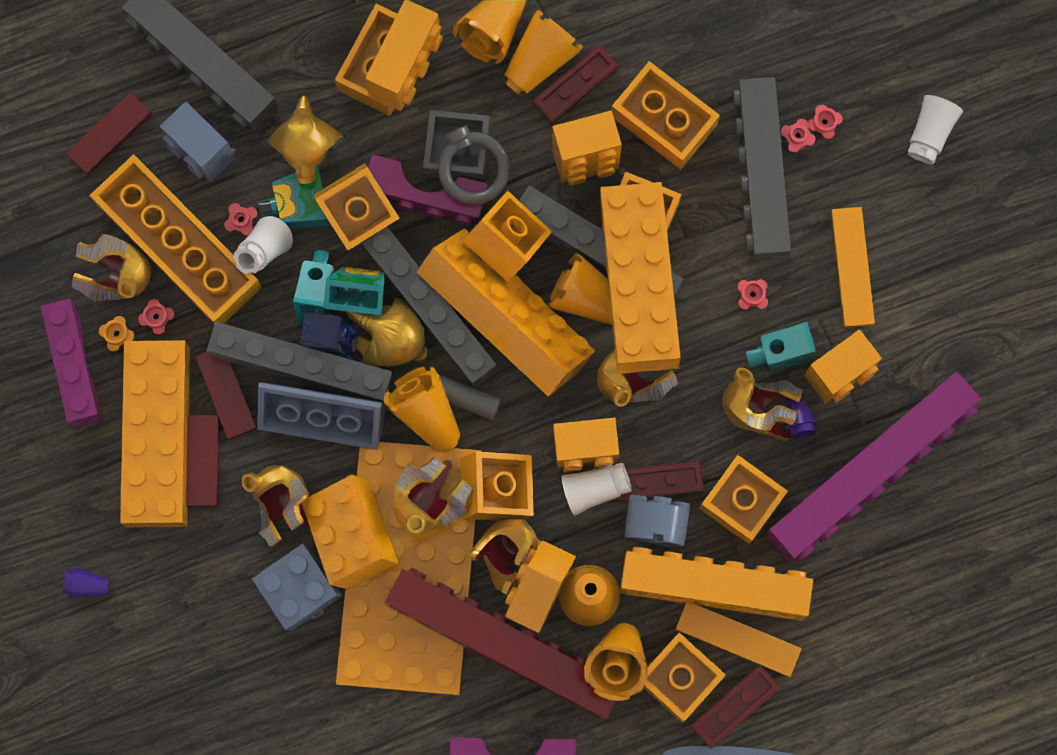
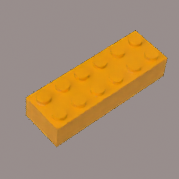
[90,154,262,325]
[600,182,681,374]
[416,228,595,397]
[120,340,190,527]
[620,547,813,621]

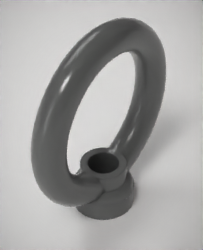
[438,125,510,205]

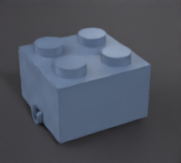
[160,102,236,183]
[252,544,343,631]

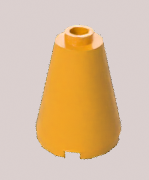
[453,0,527,64]
[504,10,583,94]
[548,253,612,325]
[383,367,460,452]
[559,565,620,626]
[584,623,648,701]

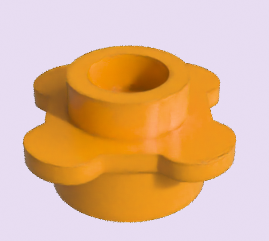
[99,316,135,351]

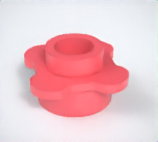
[808,105,842,139]
[781,119,815,153]
[224,203,258,236]
[737,279,768,310]
[138,299,174,335]

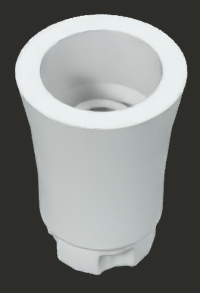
[908,95,963,164]
[233,216,293,274]
[562,463,631,516]

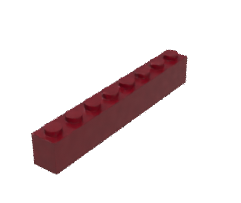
[384,567,616,720]

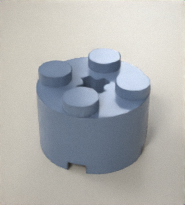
[624,495,690,547]

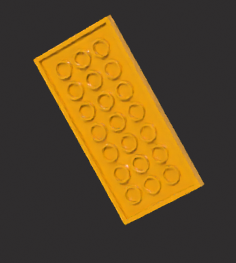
[336,442,482,696]

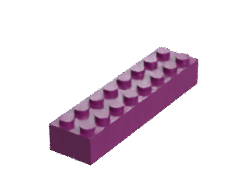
[764,371,981,564]

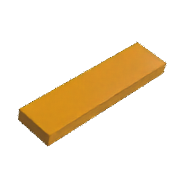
[831,207,875,328]
[675,602,802,678]

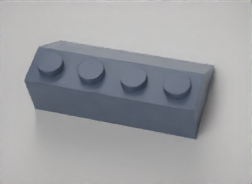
[257,383,386,450]

